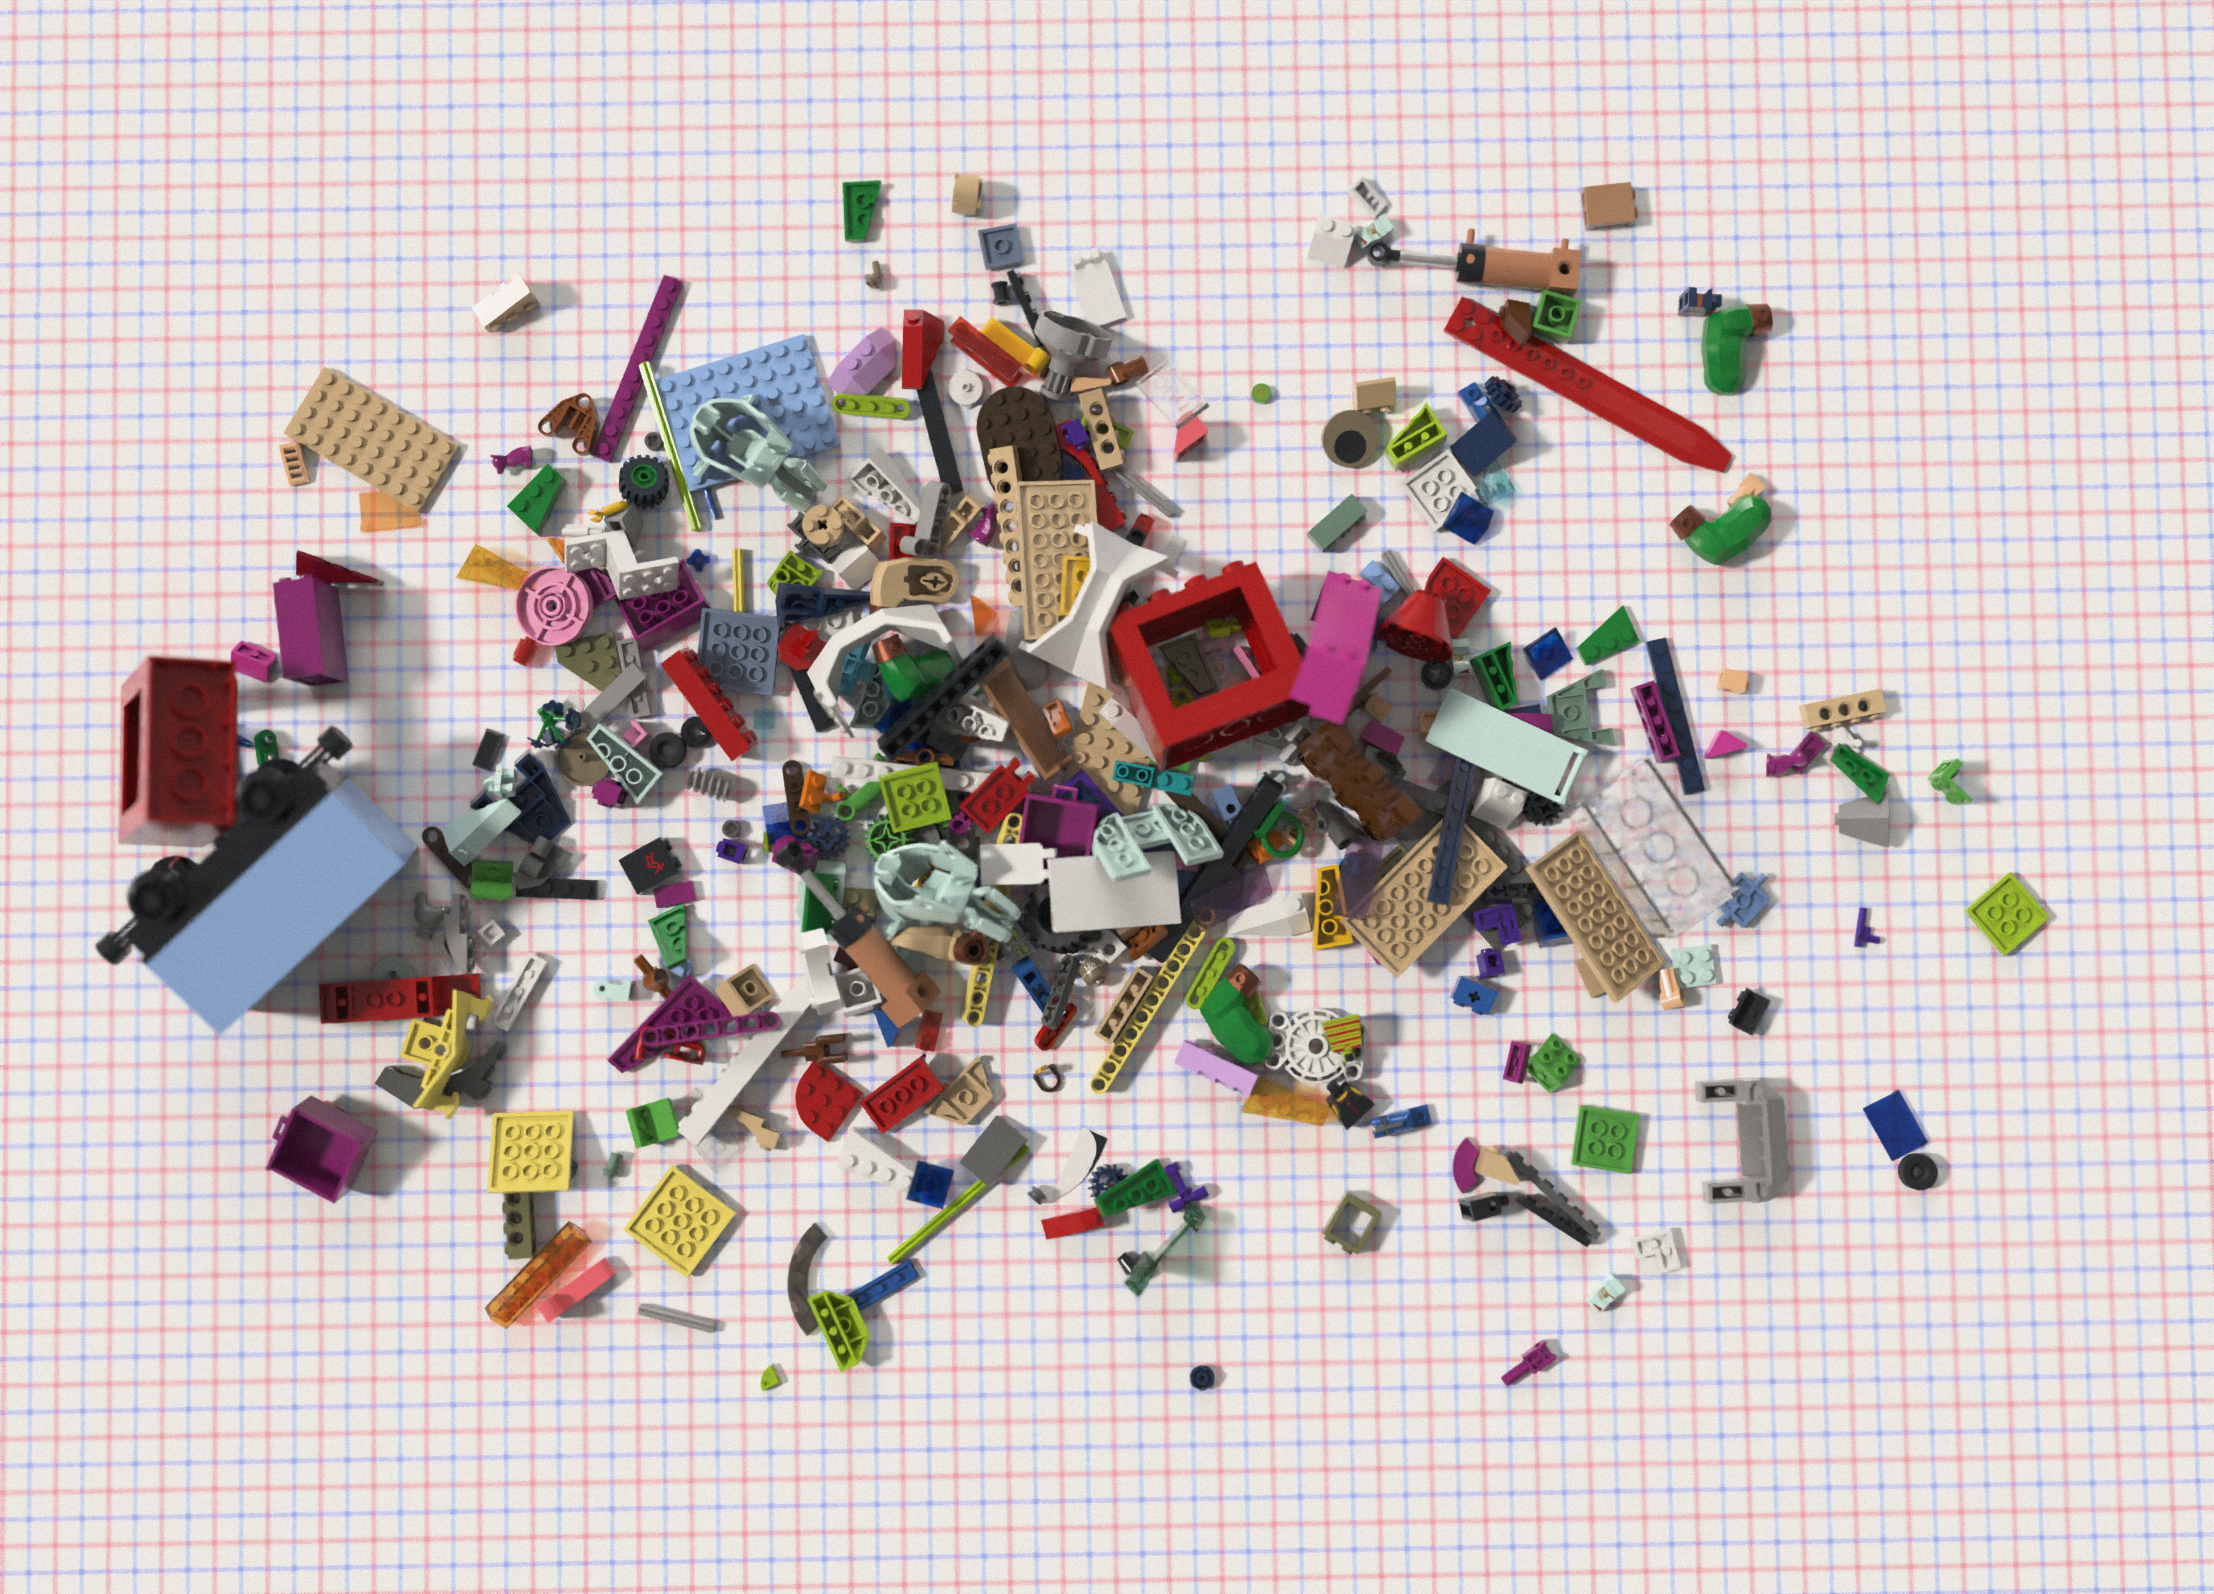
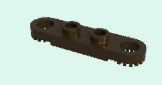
[782,760,810,837]
[422,826,472,889]

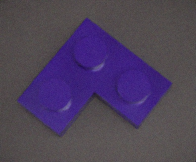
[1472,904,1522,946]

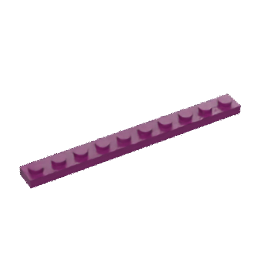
[591,274,683,463]

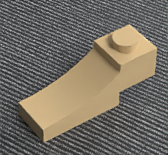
[939,493,986,553]
[831,495,887,552]
[725,1105,783,1151]

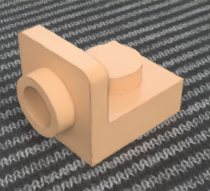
[1362,691,1393,723]
[1419,711,1438,743]

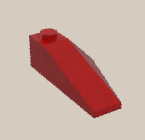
[902,309,944,390]

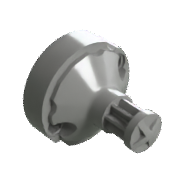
[1034,310,1113,401]

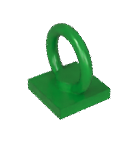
[1249,800,1305,859]

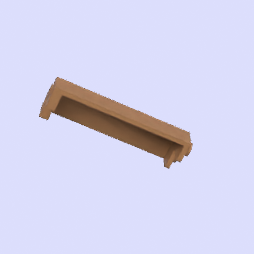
[977,658,1073,781]

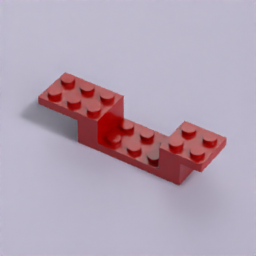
[319,973,482,1024]

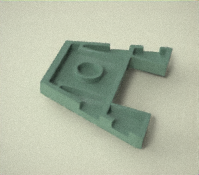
[1546,669,1615,746]

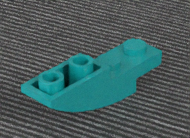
[1112,760,1195,796]

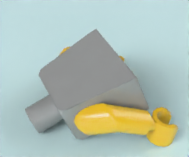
[587,501,643,548]

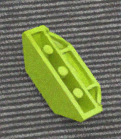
[807,1290,870,1372]

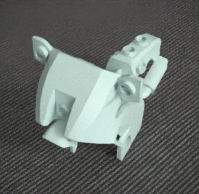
[690,394,827,513]
[874,841,1021,942]

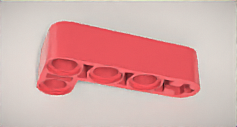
[537,1257,616,1323]

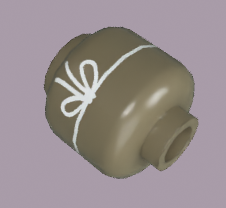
[1079,956,1108,987]

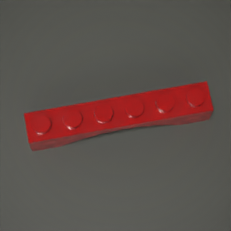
[1056,419,1127,532]

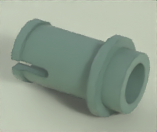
[603,1152,623,1178]

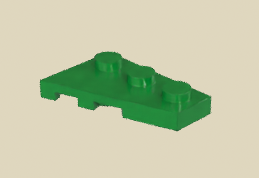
[842,180,882,242]
[1577,605,1640,666]
[1830,743,1890,804]
[648,903,688,970]

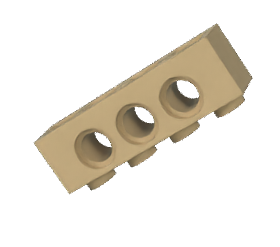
[1079,388,1126,473]
[1799,688,1887,731]
[1094,966,1153,1045]

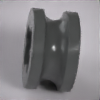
[644,432,663,451]
[722,820,741,838]
[1027,1186,1047,1205]

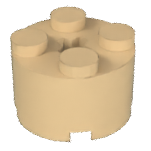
[951,173,983,216]
[802,504,844,548]

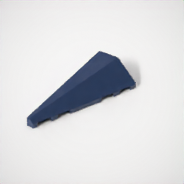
[775,582,870,628]

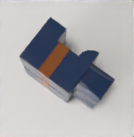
[1678,287,1722,317]

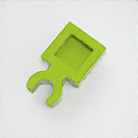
[1204,618,1242,638]

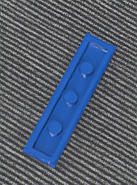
[846,1258,919,1311]

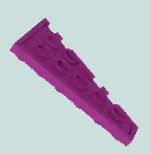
[607,974,732,1073]

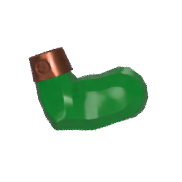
[1701,303,1773,396]
[1669,494,1772,565]
[871,633,957,702]
[1200,963,1274,1066]

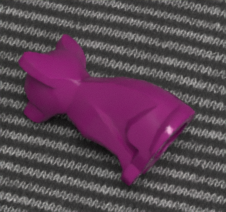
[490,445,533,474]
[968,504,999,548]
[1766,747,1808,777]
[949,794,973,834]

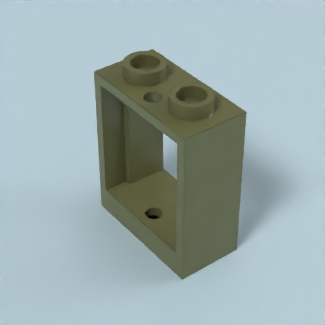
[1322,1190,1382,1255]

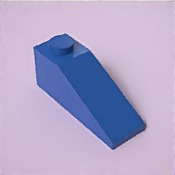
[1012,956,1058,1013]

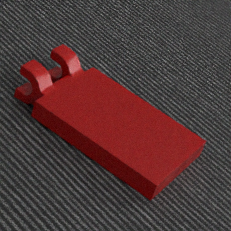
[959,757,1036,834]

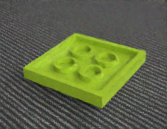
[878,762,952,833]
[1963,872,2050,956]

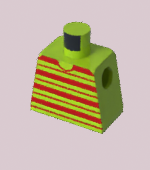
[1320,1013,1362,1063]

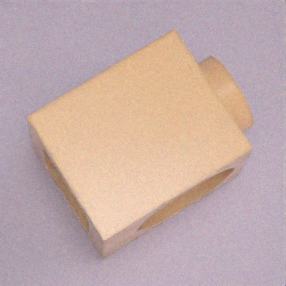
[1716,668,1750,694]

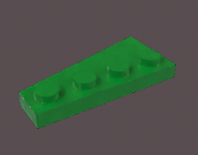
[1093,1158,1176,1217]

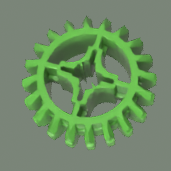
[863,813,917,862]

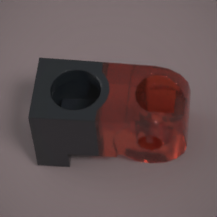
[1125,512,1155,547]

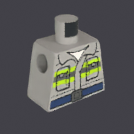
[996,917,1042,963]

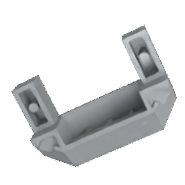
[1695,1078,1789,1204]

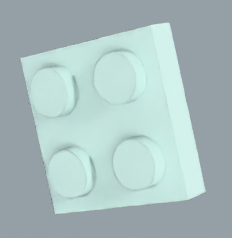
[1670,944,1717,988]

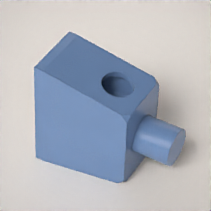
[1211,783,1241,824]

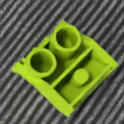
[767,550,823,595]

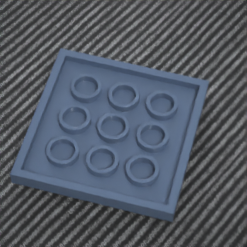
[697,608,781,696]

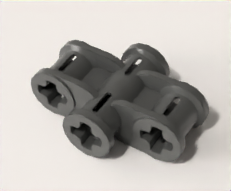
[786,511,841,564]

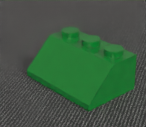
[802,872,840,934]

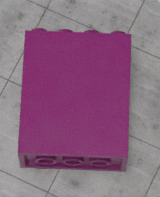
[272,575,349,687]

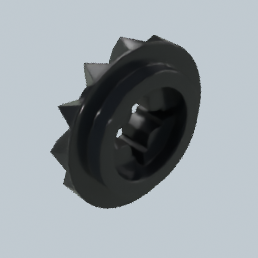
[1421,659,1453,690]
[681,716,712,748]

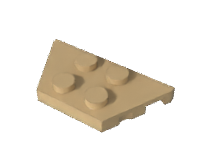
[924,1056,993,1126]

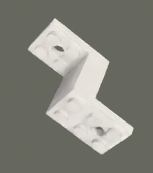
[564,529,679,600]

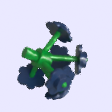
[527,700,582,749]

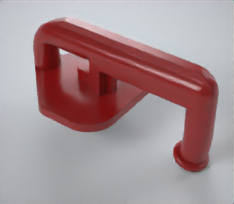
[634,1026,706,1065]

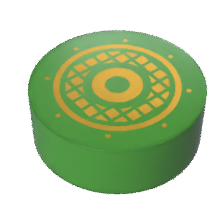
[1251,383,1271,404]

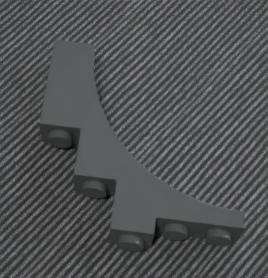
[374,1041,508,1109]

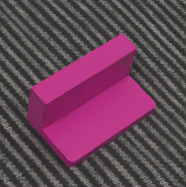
[230,640,278,683]
[1359,719,1405,758]

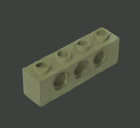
[502,1193,537,1260]

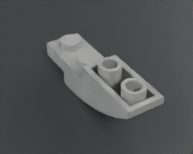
[444,894,475,975]

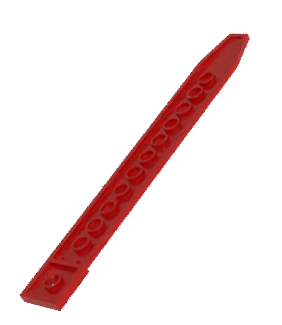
[1443,296,1733,473]

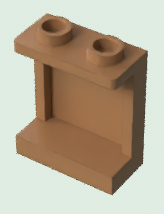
[1580,182,1638,231]

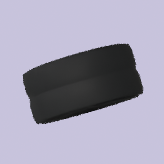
[649,732,687,768]
[1898,1153,1938,1190]

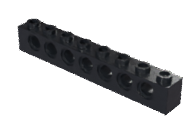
[877,632,1010,761]

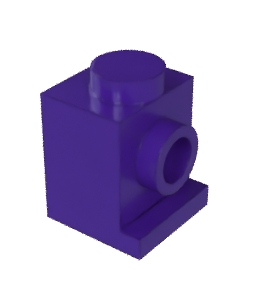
[1061,418,1089,452]
[716,838,749,865]
[1476,948,1505,980]

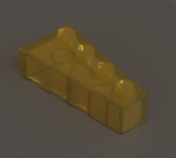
[1240,1074,1331,1126]

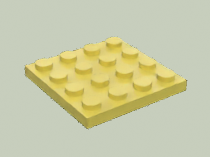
[487,1111,575,1194]
[623,1165,737,1278]

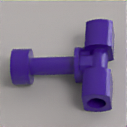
[1164,1161,1209,1214]

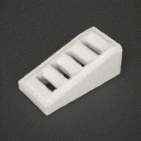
[1345,175,1388,218]

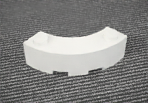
[797,928,842,1016]

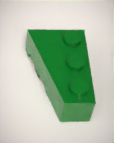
[507,463,567,537]
[1469,641,1518,711]

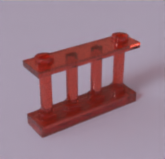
[948,316,1024,387]

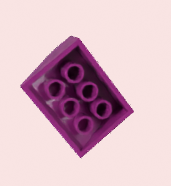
[615,560,711,652]

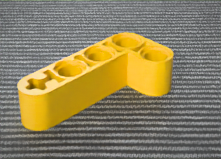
[979,317,1051,379]

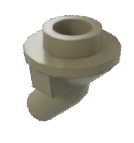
[865,261,882,289]

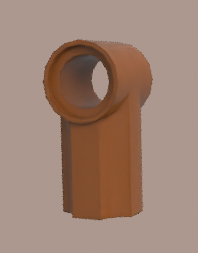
[1106,355,1148,387]

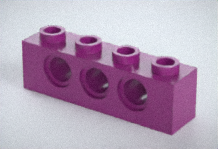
[1630,680,1680,763]

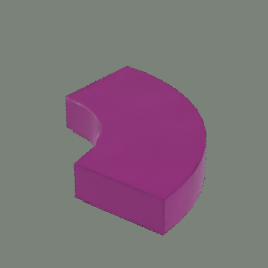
[1452,1137,1480,1194]

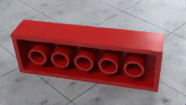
[660,647,759,761]

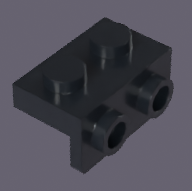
[1728,988,1771,1036]

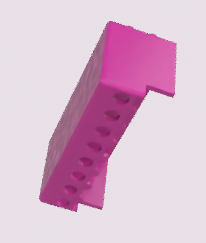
[1290,570,1382,724]

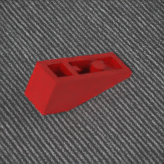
[1041,1205,1104,1240]

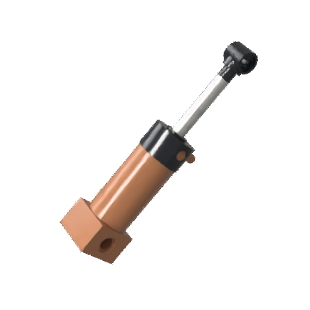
[1367,228,1581,297]
[775,842,942,1028]

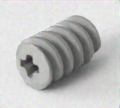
[686,767,731,803]

